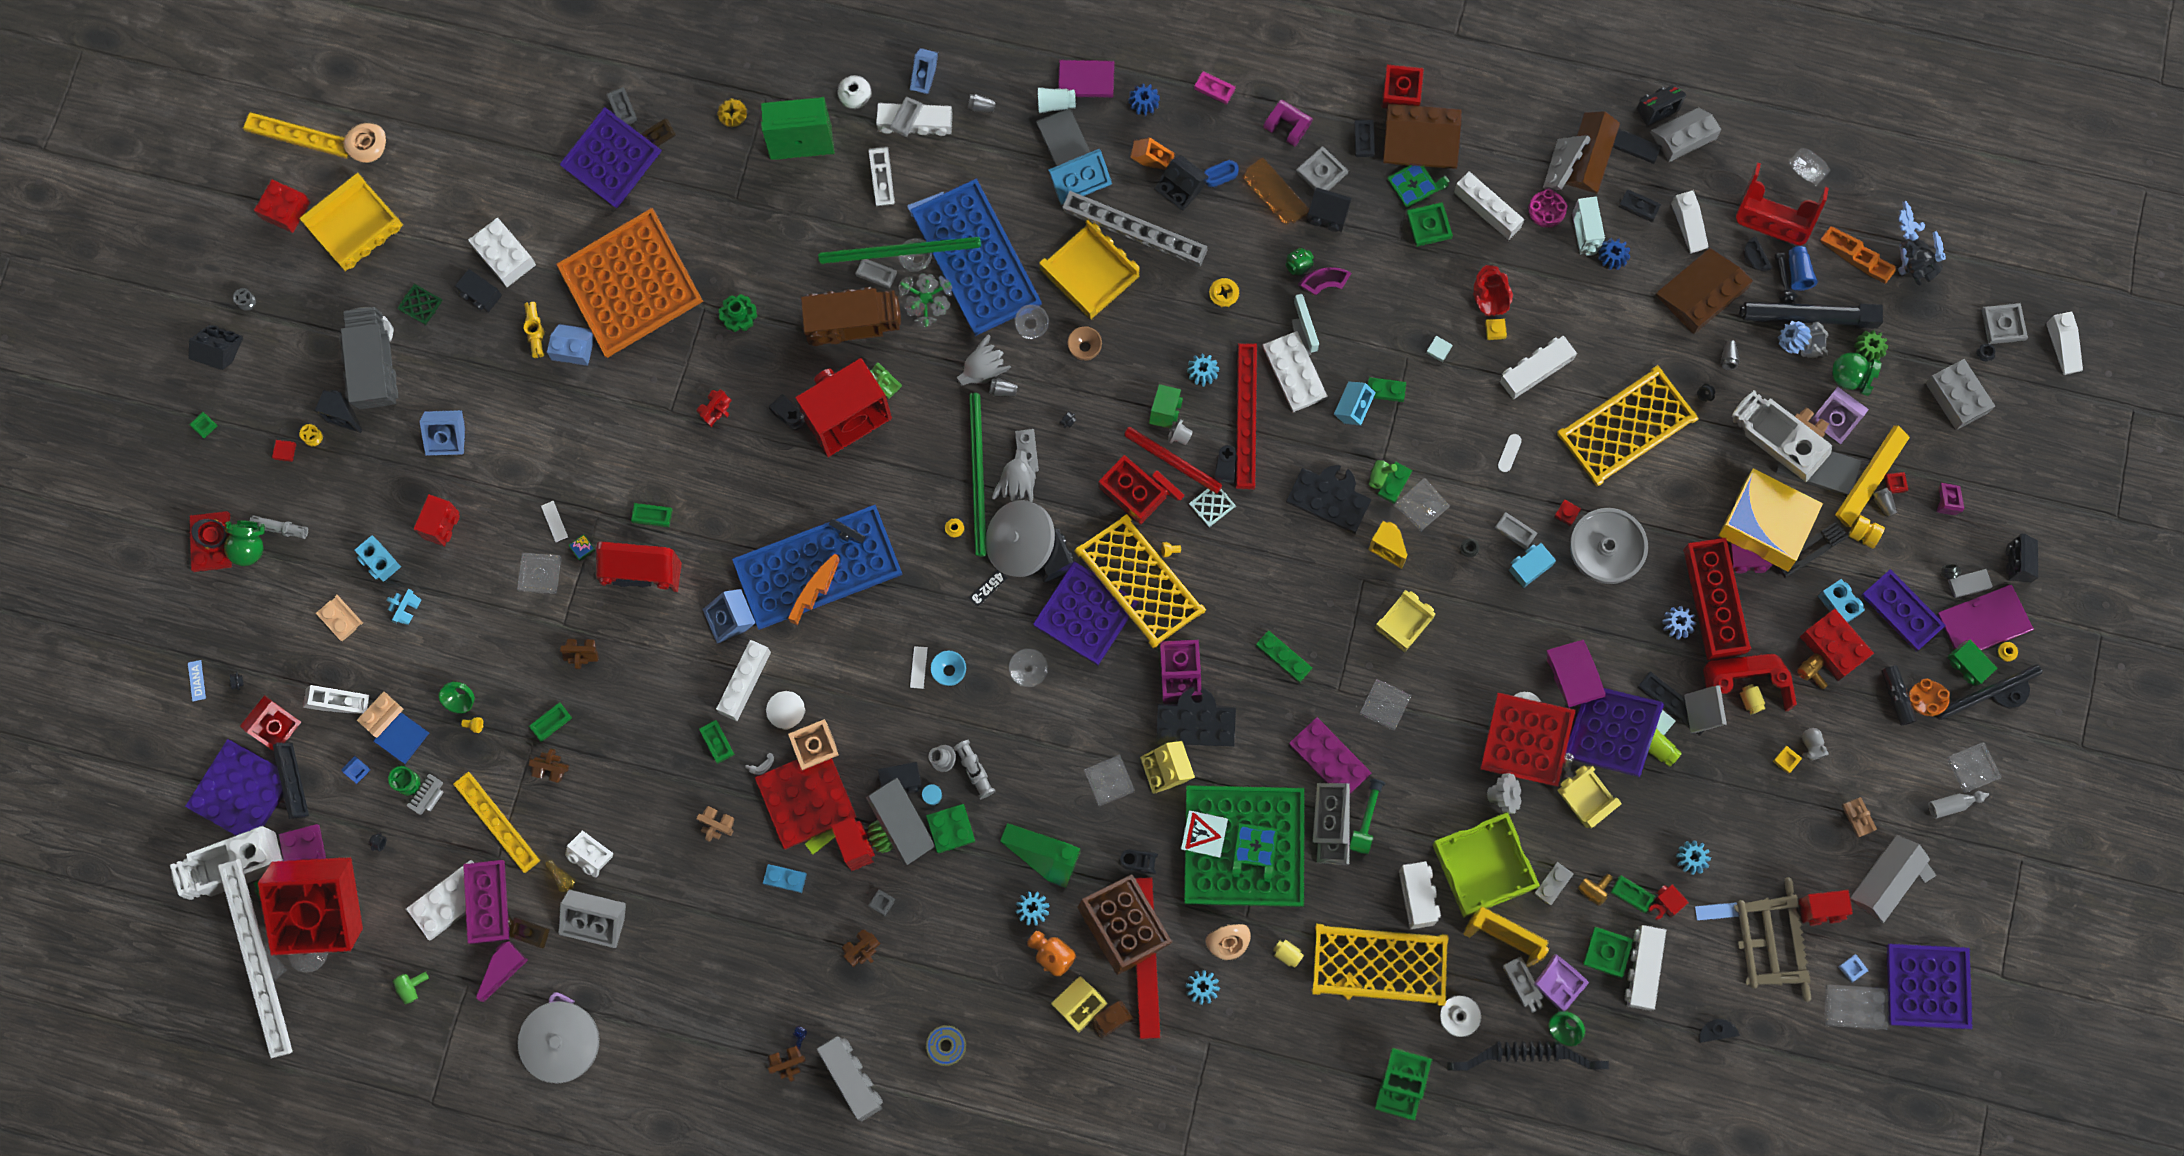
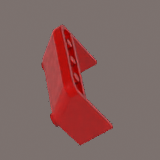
[1736,162,1829,245]
[596,542,682,592]
[1703,654,1797,711]

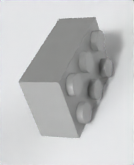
[1926,359,1995,430]

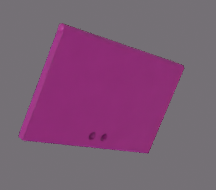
[1937,584,2034,650]

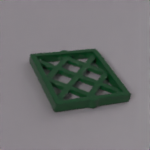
[397,284,443,325]

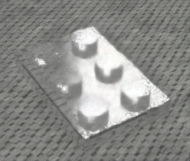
[1825,984,1888,1030]

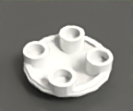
[766,691,806,730]

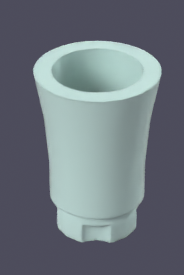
[1038,88,1076,113]

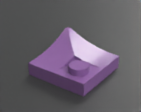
[1534,955,1589,1011]

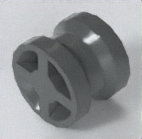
[233,288,256,311]

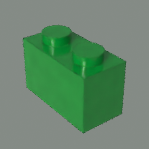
[1149,384,1183,429]
[1947,639,1997,686]

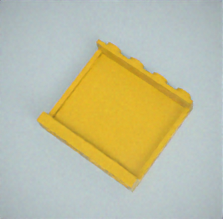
[299,173,403,271]
[1039,220,1139,320]
[1463,907,1549,968]

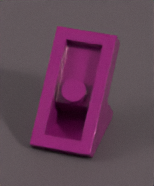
[1937,483,1964,515]

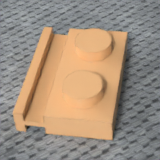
[316,595,363,641]
[357,692,404,738]

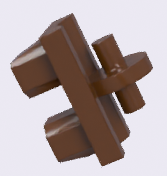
[560,639,599,669]
[529,748,569,783]
[842,929,881,967]
[768,1046,806,1082]

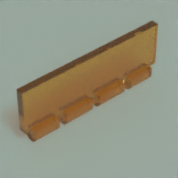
[1243,157,1309,225]

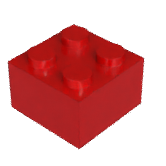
[1382,65,1424,108]
[254,179,311,233]
[414,494,460,547]
[1798,890,1853,926]

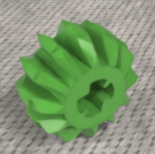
[1854,330,1889,362]
[867,820,894,853]

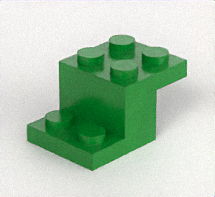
[1375,1048,1432,1120]

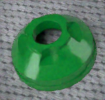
[439,682,475,713]
[1549,1011,1585,1046]

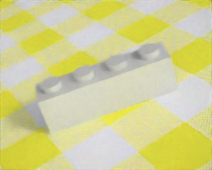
[877,103,952,136]
[1454,172,1524,240]
[1500,336,1577,399]
[716,640,771,721]
[1625,925,1666,1011]

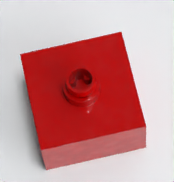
[795,358,892,457]
[258,857,363,955]

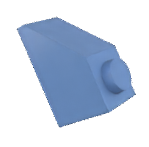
[910,48,938,94]

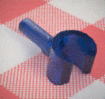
[793,1026,807,1050]

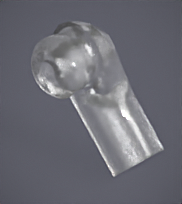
[1562,753,1577,780]

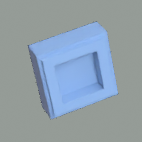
[1838,954,1868,983]

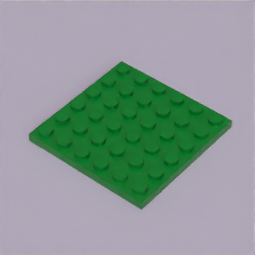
[1185,786,1304,907]

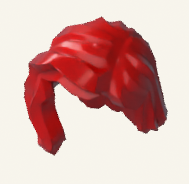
[1473,265,1513,316]

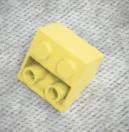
[1140,741,1195,794]
[1051,976,1108,1033]

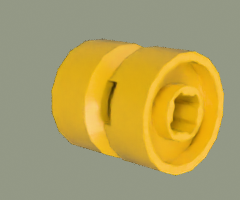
[1848,515,1885,549]

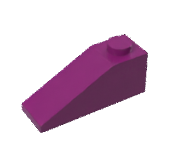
[476,941,528,1002]

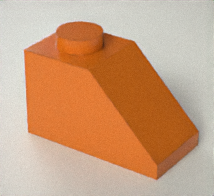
[1130,138,1175,170]

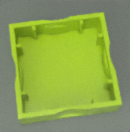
[1432,812,1540,918]

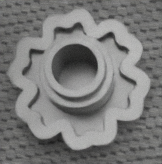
[1487,773,1521,814]

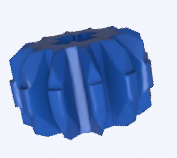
[1129,84,1160,116]
[1598,238,1630,270]

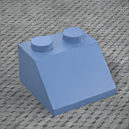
[547,324,595,366]
[420,411,465,455]
[703,589,755,643]

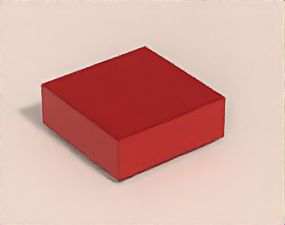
[272,440,296,462]
[1884,472,1908,494]

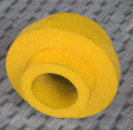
[945,519,964,538]
[1998,642,2018,662]

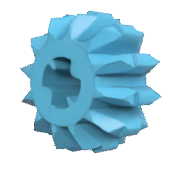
[1187,353,1219,387]
[1676,841,1711,875]
[1016,892,1049,926]
[1186,970,1220,1005]

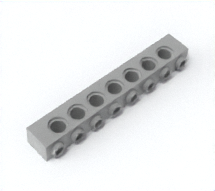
[1063,191,1208,267]

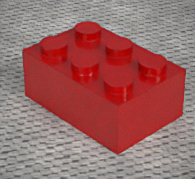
[1098,455,1167,525]
[1800,609,1874,681]
[831,817,875,871]

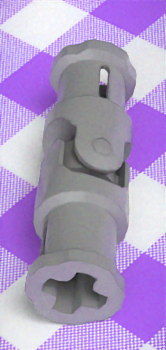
[953,740,995,799]

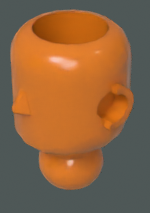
[1027,931,1076,976]

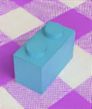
[1334,381,1376,425]
[1509,543,1556,588]

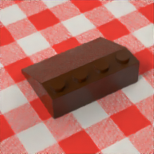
[1383,104,1462,169]
[1655,248,1753,334]
[1077,875,1172,975]

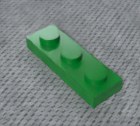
[1256,630,1312,683]

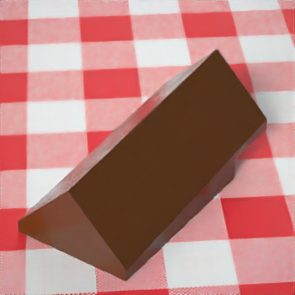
[1565,111,1620,194]

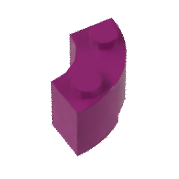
[1297,267,1352,295]

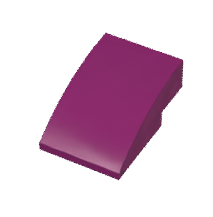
[1547,639,1605,707]
[1160,640,1202,704]

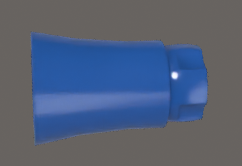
[1788,246,1818,291]

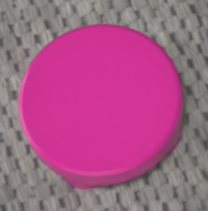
[1529,189,1567,227]

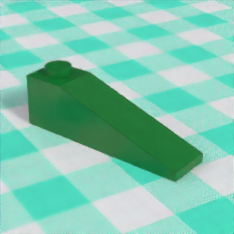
[1000,823,1081,888]

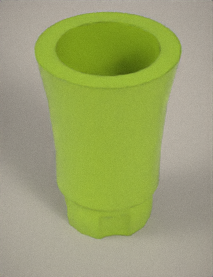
[1648,727,1682,767]

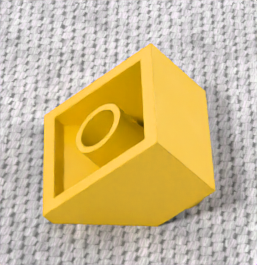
[1368,521,1407,569]

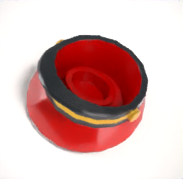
[191,519,230,552]

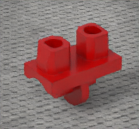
[697,389,732,427]

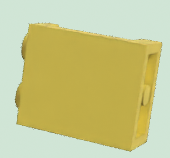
[1375,590,1435,652]
[1557,765,1622,828]

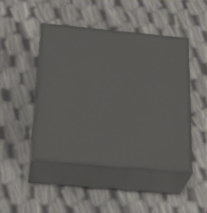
[868,889,896,917]

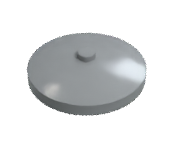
[986,500,1055,577]
[1570,508,1648,584]
[518,1002,599,1083]

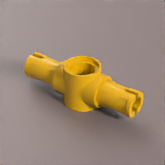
[524,302,544,358]

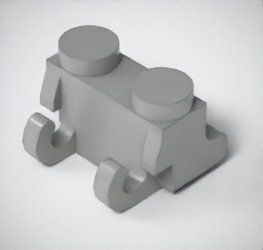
[1801,322,1828,358]

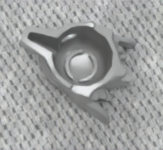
[957,334,1011,386]
[992,450,1035,502]

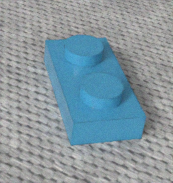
[763,864,807,893]

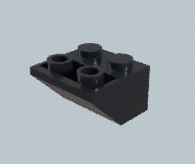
[1155,155,1209,211]
[188,325,243,370]
[1038,528,1073,582]
[2006,533,2038,583]

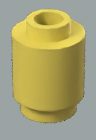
[1740,684,1765,715]
[1273,939,1304,968]

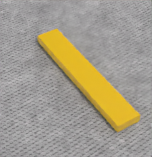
[243,112,348,159]
[1835,425,1910,527]
[453,771,541,873]

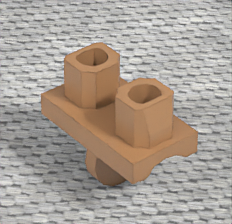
[1795,407,1829,438]
[1842,797,1877,838]
[696,806,734,841]

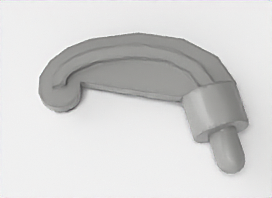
[745,753,774,775]

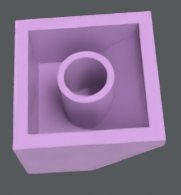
[1810,387,1869,444]

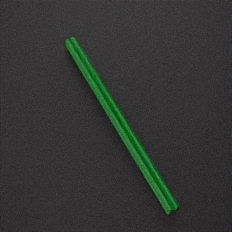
[818,237,981,264]
[969,393,986,557]

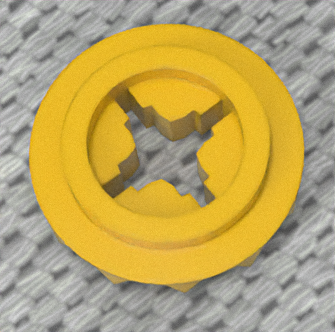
[717,98,747,127]
[1209,278,1239,307]

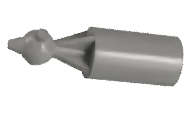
[1928,791,1989,819]

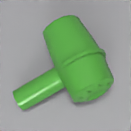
[1369,460,1397,489]
[393,971,429,1005]

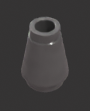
[968,93,995,112]
[1720,341,1740,370]
[989,378,1017,396]
[1873,488,1897,517]

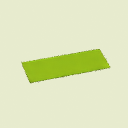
[805,829,835,854]

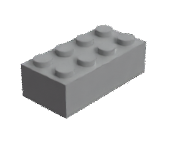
[817,1036,883,1121]

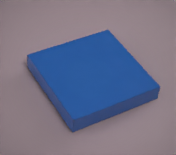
[374,713,429,764]

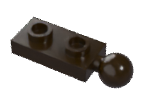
[641,119,676,147]
[508,917,550,948]

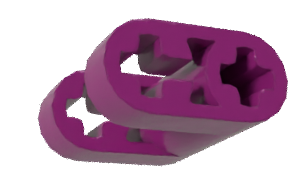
[1263,100,1313,147]

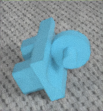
[386,589,421,625]

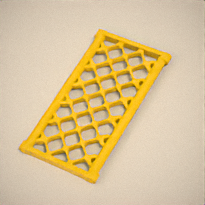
[1557,365,1699,487]
[1074,514,1206,648]
[1312,924,1449,1006]

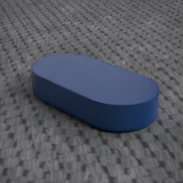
[1204,160,1239,187]

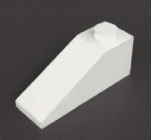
[869,147,895,206]
[1671,191,1708,254]
[2046,311,2083,375]
[303,685,369,714]

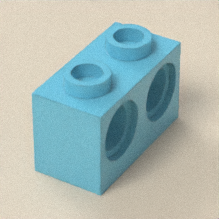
[355,535,401,582]
[1818,579,1865,622]

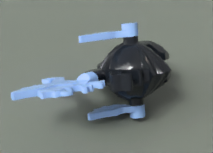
[1898,201,1946,285]

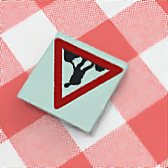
[1181,811,1228,857]

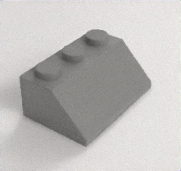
[1651,107,1721,162]
[559,890,626,948]

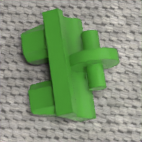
[870,363,902,399]

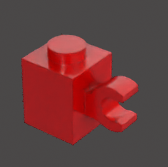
[1648,884,1689,920]

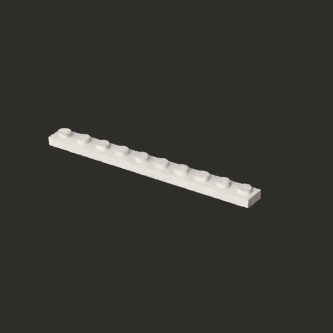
[218,859,293,1058]

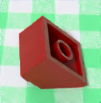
[240,695,301,751]

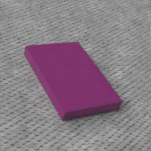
[1059,60,1114,97]

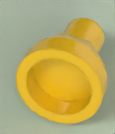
[1161,542,1181,558]
[461,717,483,733]

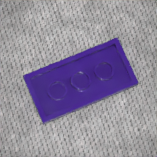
[1861,569,1946,652]

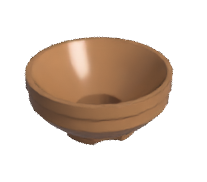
[1068,326,1102,360]

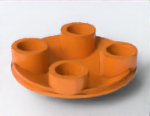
[1909,679,1950,716]

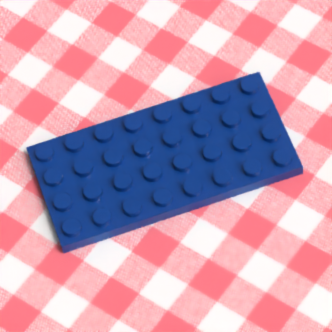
[910,179,1042,336]
[732,505,903,630]

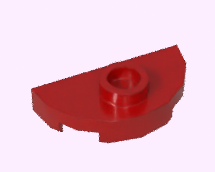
[1152,470,1184,501]

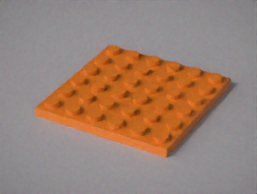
[557,208,703,358]

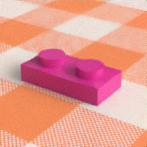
[1194,72,1235,105]

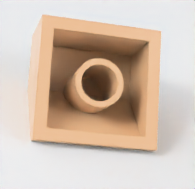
[788,719,839,770]

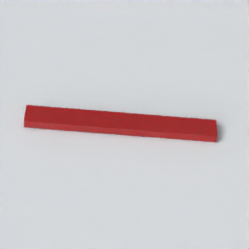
[1236,344,1257,489]
[1135,878,1160,1039]

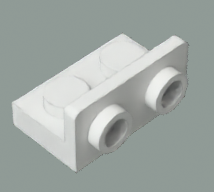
[566,831,613,878]

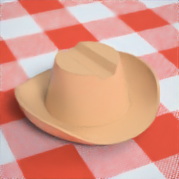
[344,123,386,163]
[1206,925,1250,960]

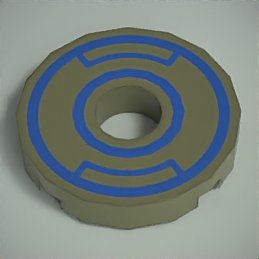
[926,1025,966,1066]

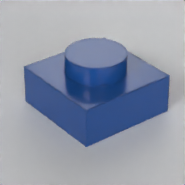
[341,756,370,784]

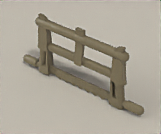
[1733,878,1811,1002]

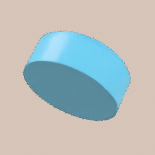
[922,785,942,805]

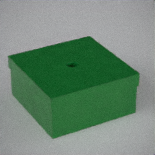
[761,97,835,160]

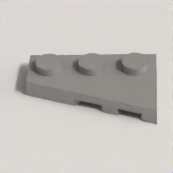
[1543,135,1591,191]

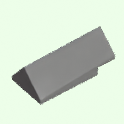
[1313,783,1350,866]
[1850,835,1930,923]

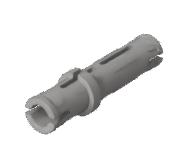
[249,515,308,539]

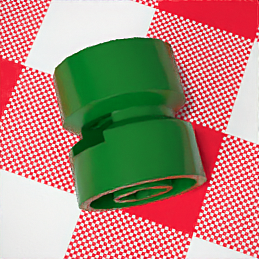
[388,766,421,796]

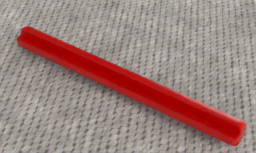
[1124,427,1222,493]

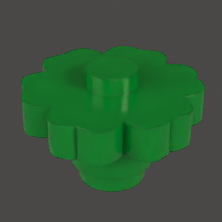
[719,294,757,332]

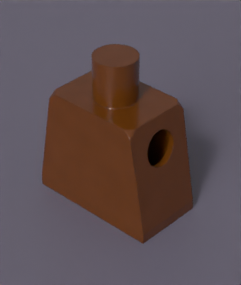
[1091,1001,1133,1039]

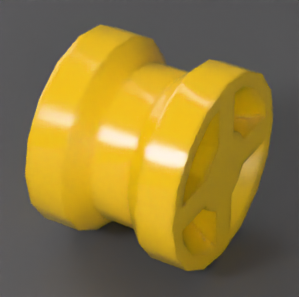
[300,424,323,446]

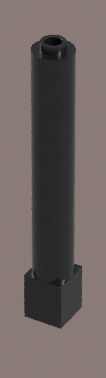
[1739,302,1883,329]

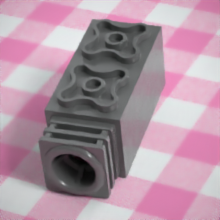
[339,307,398,409]

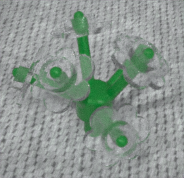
[899,274,952,327]

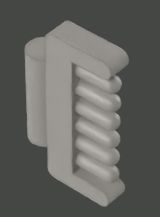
[407,774,444,815]

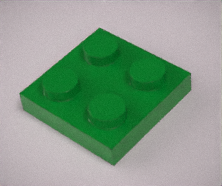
[1406,202,1453,247]
[926,804,976,854]
[1583,927,1634,978]

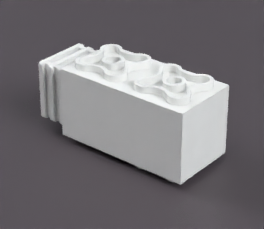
[1732,391,1832,482]
[170,826,284,900]

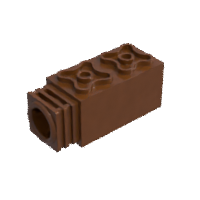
[801,287,901,346]

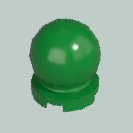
[1832,352,1881,396]
[224,520,265,566]

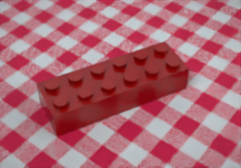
[1683,538,1751,660]

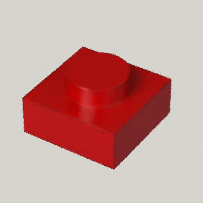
[1554,499,1581,526]

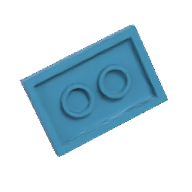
[1049,149,1112,205]

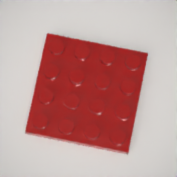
[1480,692,1575,787]
[755,758,857,850]

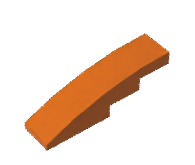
[1820,226,1896,284]
[788,554,840,625]

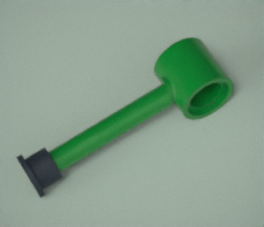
[1349,778,1385,855]

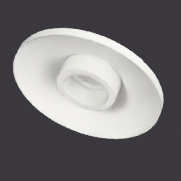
[1440,996,1481,1037]

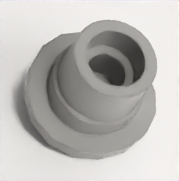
[1168,419,1193,445]
[928,745,956,772]

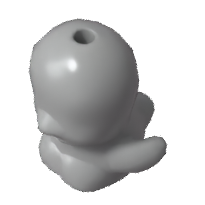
[1802,728,1829,761]

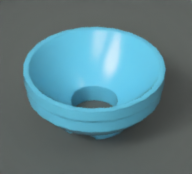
[931,651,966,686]

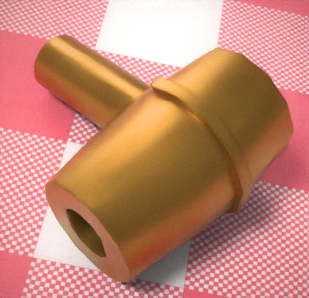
[1797,653,1828,690]
[1578,874,1613,906]

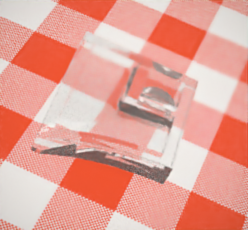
[1394,478,1450,531]

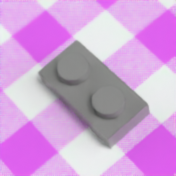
[1534,862,1573,906]

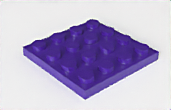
[560,107,661,209]
[1033,562,1139,666]
[1565,688,1664,777]
[185,739,284,836]
[1887,944,1972,1029]

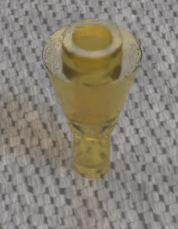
[545,860,575,892]

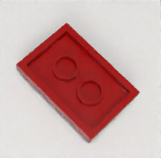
[190,511,232,572]

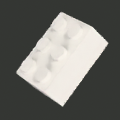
[468,217,536,287]
[1399,861,1440,929]

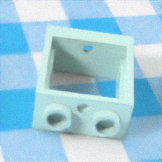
[1572,197,1605,256]

